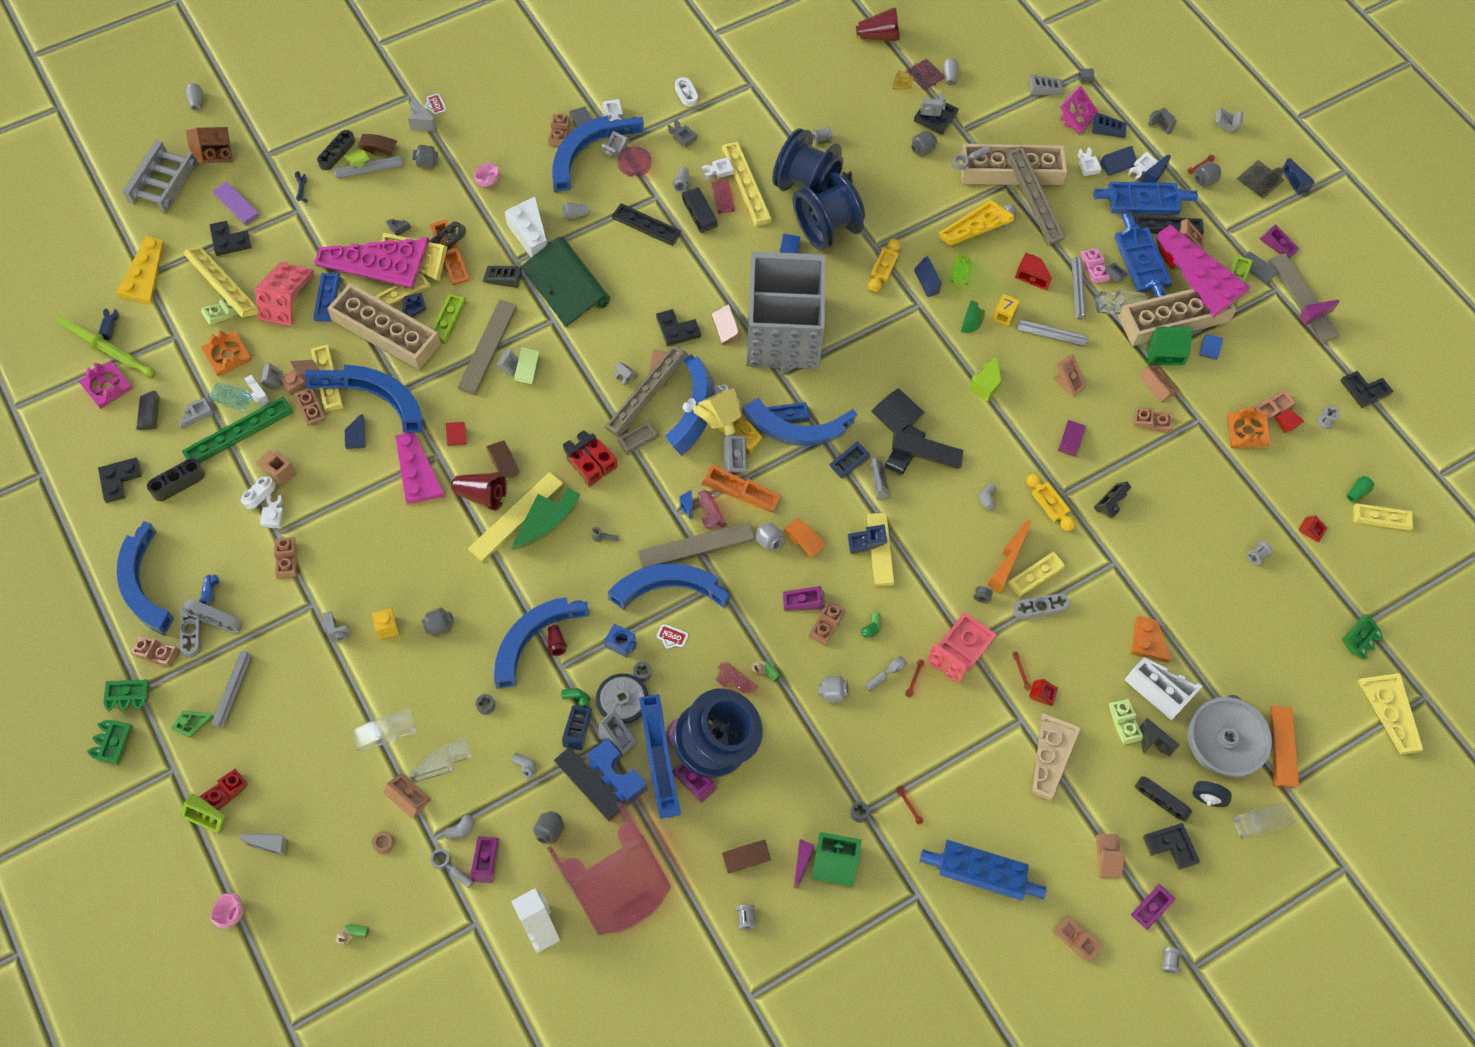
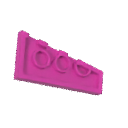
[395,433,445,504]

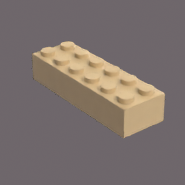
[960,144,1067,185]
[327,283,441,370]
[1118,289,1236,346]

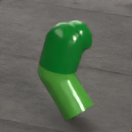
[861,613,881,638]

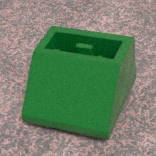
[1146,326,1192,365]
[811,832,862,887]

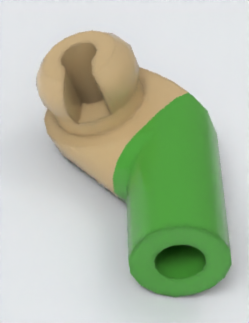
[751,661,781,682]
[335,924,369,945]

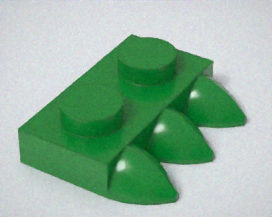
[1341,614,1382,659]
[103,679,150,712]
[87,720,133,765]

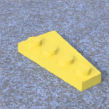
[1358,673,1423,755]

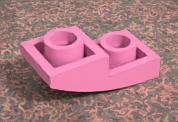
[1081,248,1111,284]

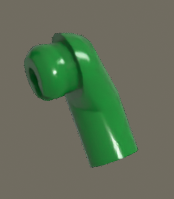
[561,688,591,707]

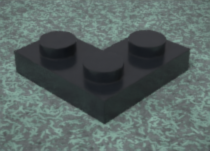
[914,103,959,135]
[209,220,252,256]
[656,309,701,346]
[1340,371,1394,408]
[98,457,142,503]
[1143,823,1200,870]

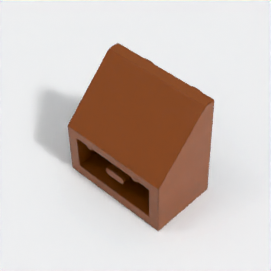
[186,127,233,164]

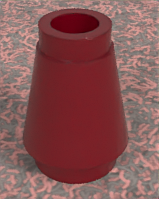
[548,625,567,656]

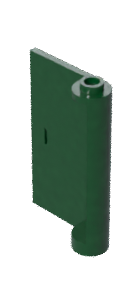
[520,237,610,327]

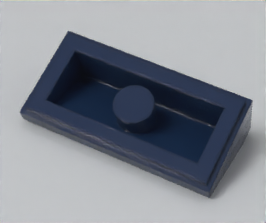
[1100,146,1137,176]
[914,256,942,297]

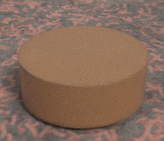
[372,831,394,854]

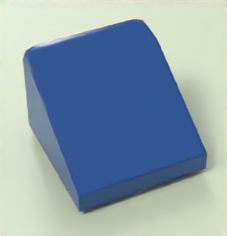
[1200,334,1223,360]
[679,490,692,519]

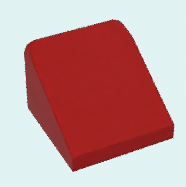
[1275,408,1304,433]
[446,422,467,446]
[1298,515,1327,542]
[1029,679,1058,706]

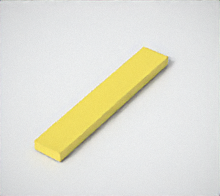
[722,141,772,227]
[184,247,259,318]
[468,472,564,563]

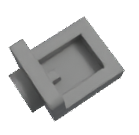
[920,93,946,116]
[1215,108,1243,133]
[601,131,629,158]
[321,611,351,642]

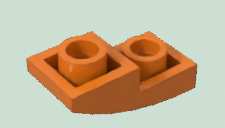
[783,518,826,558]

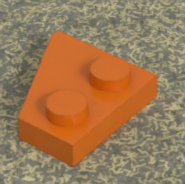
[1131,616,1171,663]

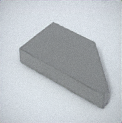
[179,397,214,429]

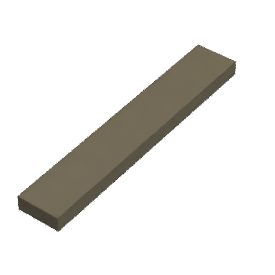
[1006,146,1065,246]
[1269,253,1340,344]
[458,300,517,395]
[605,345,688,437]
[638,522,754,568]

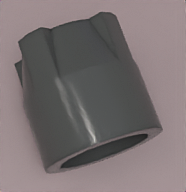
[1078,68,1094,83]

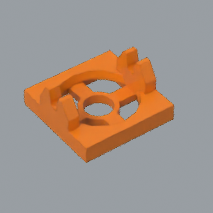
[201,330,252,376]
[1227,406,1270,448]

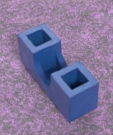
[588,739,647,805]

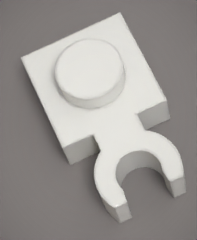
[602,99,623,121]
[1078,148,1101,176]
[1128,152,1158,182]
[702,157,734,180]
[244,375,270,407]
[260,495,284,528]

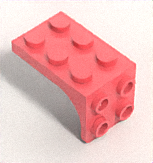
[255,262,314,326]
[927,612,997,684]

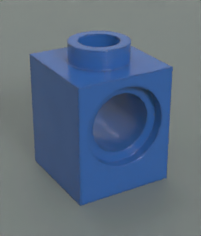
[605,624,637,657]

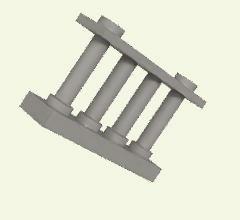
[122,140,198,214]

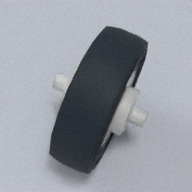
[1192,781,1232,807]

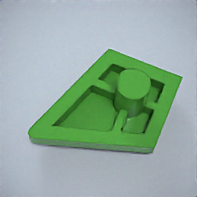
[171,711,214,738]

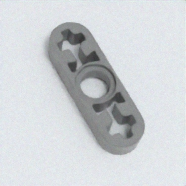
[1013,593,1070,620]
[183,599,243,633]
[180,602,202,658]

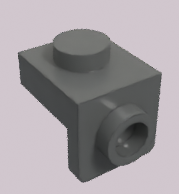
[1148,107,1177,134]

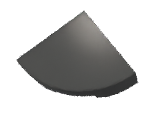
[386,219,411,236]

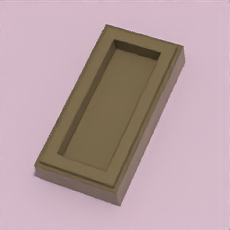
[617,421,659,455]

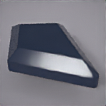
[402,293,426,317]

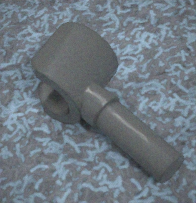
[591,527,619,542]

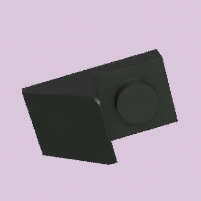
[1140,718,1180,757]

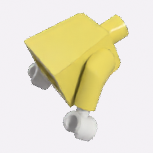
[682,384,741,436]

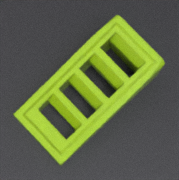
[180,793,225,834]

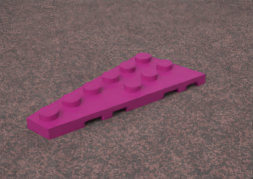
[1157,225,1251,318]
[314,237,430,289]

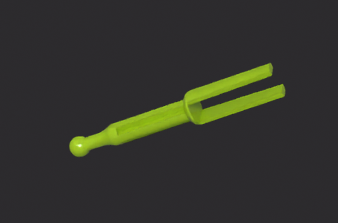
[56,316,155,378]

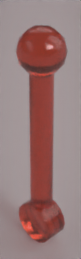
[1188,155,1215,174]
[1013,651,1031,690]
[905,659,924,697]
[896,786,923,825]

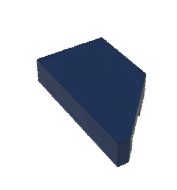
[345,414,365,449]

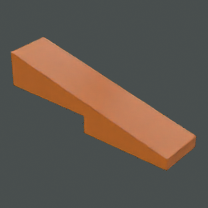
[430,219,470,285]
[702,464,781,513]
[988,519,1032,594]
[1270,706,1299,788]

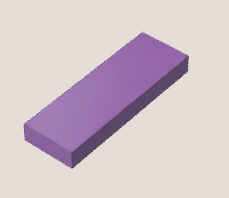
[213,182,259,226]

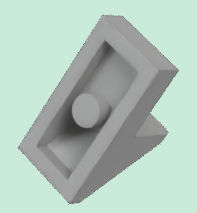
[408,98,437,132]
[599,710,636,755]

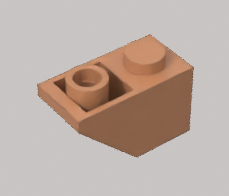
[255,450,296,486]

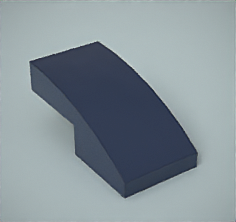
[848,524,888,554]

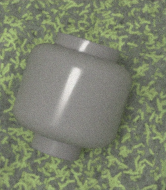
[756,523,784,551]
[819,676,849,703]

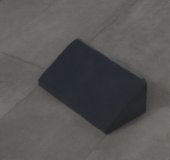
[136,391,160,430]

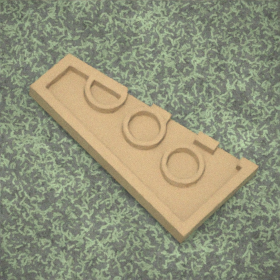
[1032,713,1081,802]

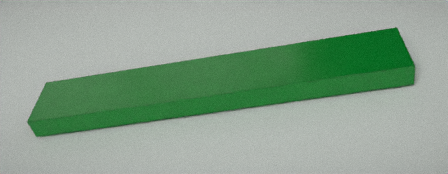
[182,396,294,463]

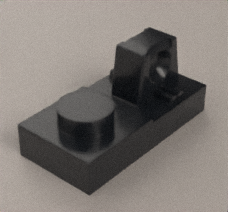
[1094,481,1132,518]

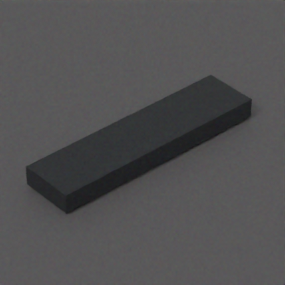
[612,203,681,246]
[1133,215,1204,236]
[892,430,963,469]
[554,747,624,822]

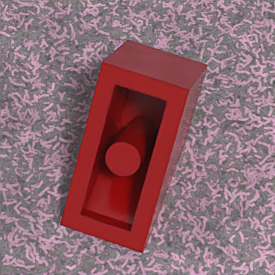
[1015,252,1052,291]

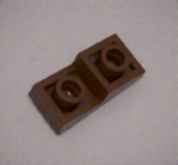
[357,134,397,157]
[486,440,520,478]
[722,840,771,873]

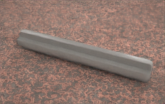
[334,156,403,178]
[1072,257,1086,319]
[1018,320,1088,346]
[212,651,252,728]

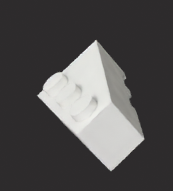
[504,197,547,258]
[1125,657,1203,721]
[511,888,560,953]

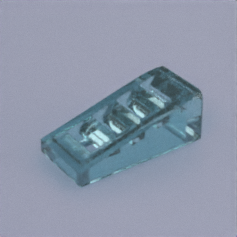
[208,382,252,412]

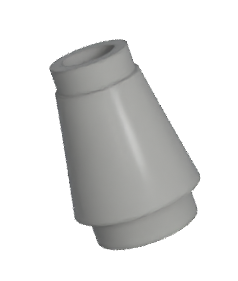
[943,58,959,85]
[185,84,203,111]
[673,167,690,192]
[562,202,589,220]

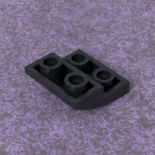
[871,388,925,433]

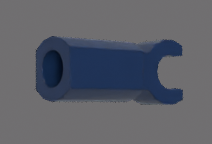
[98,308,119,340]

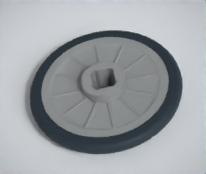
[596,673,649,724]

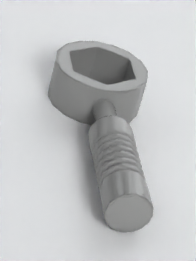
[952,146,990,170]
[865,656,907,692]
[430,849,474,888]

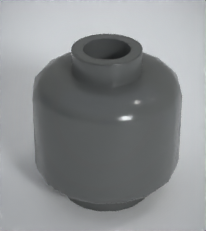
[911,131,937,156]
[412,145,438,169]
[1195,162,1221,187]
[422,608,454,637]
[533,811,564,844]

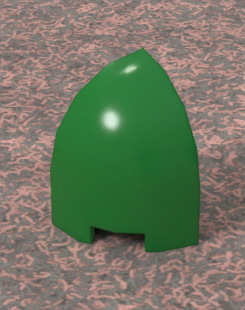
[960,300,985,333]

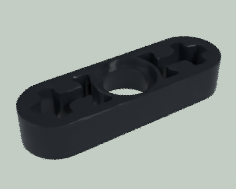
[317,130,355,170]
[429,221,466,250]
[1135,776,1192,822]

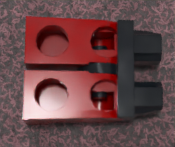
[563,430,618,487]

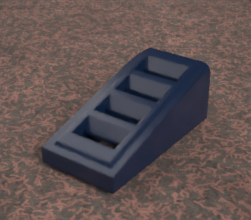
[1092,113,1127,138]
[1141,155,1171,183]
[1281,158,1315,195]
[829,441,871,479]
[562,705,592,750]

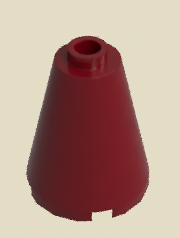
[856,8,900,41]
[451,472,507,511]

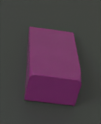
[1260,224,1299,259]
[1299,300,1340,326]
[1058,420,1086,457]
[783,586,825,611]
[672,763,716,803]
[471,836,499,883]
[794,839,815,889]
[1131,884,1176,930]

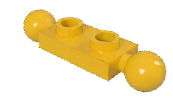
[868,239,901,292]
[1026,473,1076,531]

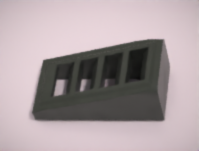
[483,266,522,288]

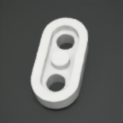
[675,77,698,107]
[241,476,276,509]

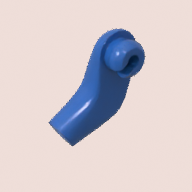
[198,574,220,606]

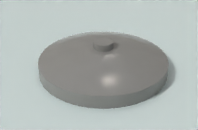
[1187,697,1272,778]

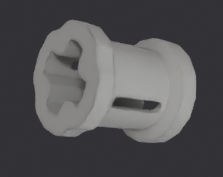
[812,126,832,144]
[1317,405,1340,429]
[1247,541,1273,565]
[736,904,757,930]
[1161,947,1182,974]

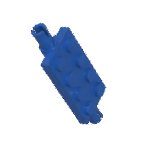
[1093,182,1198,215]
[1114,212,1172,298]
[919,840,1047,901]

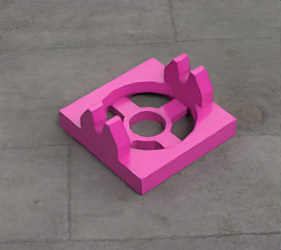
[1060,86,1098,134]
[79,361,132,409]

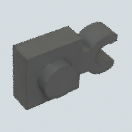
[668,120,697,148]

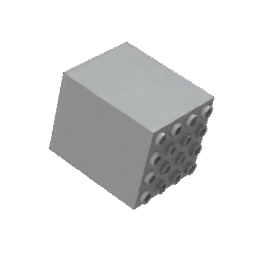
[746,251,825,370]

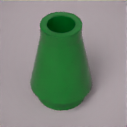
[1346,476,1375,503]

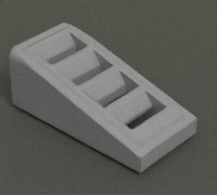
[1028,75,1064,96]
[239,834,288,856]

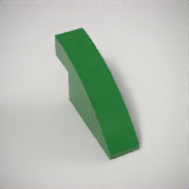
[511,488,581,550]

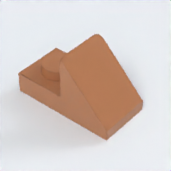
[1179,219,1204,250]
[1054,355,1086,396]
[280,360,319,394]
[1096,834,1125,878]

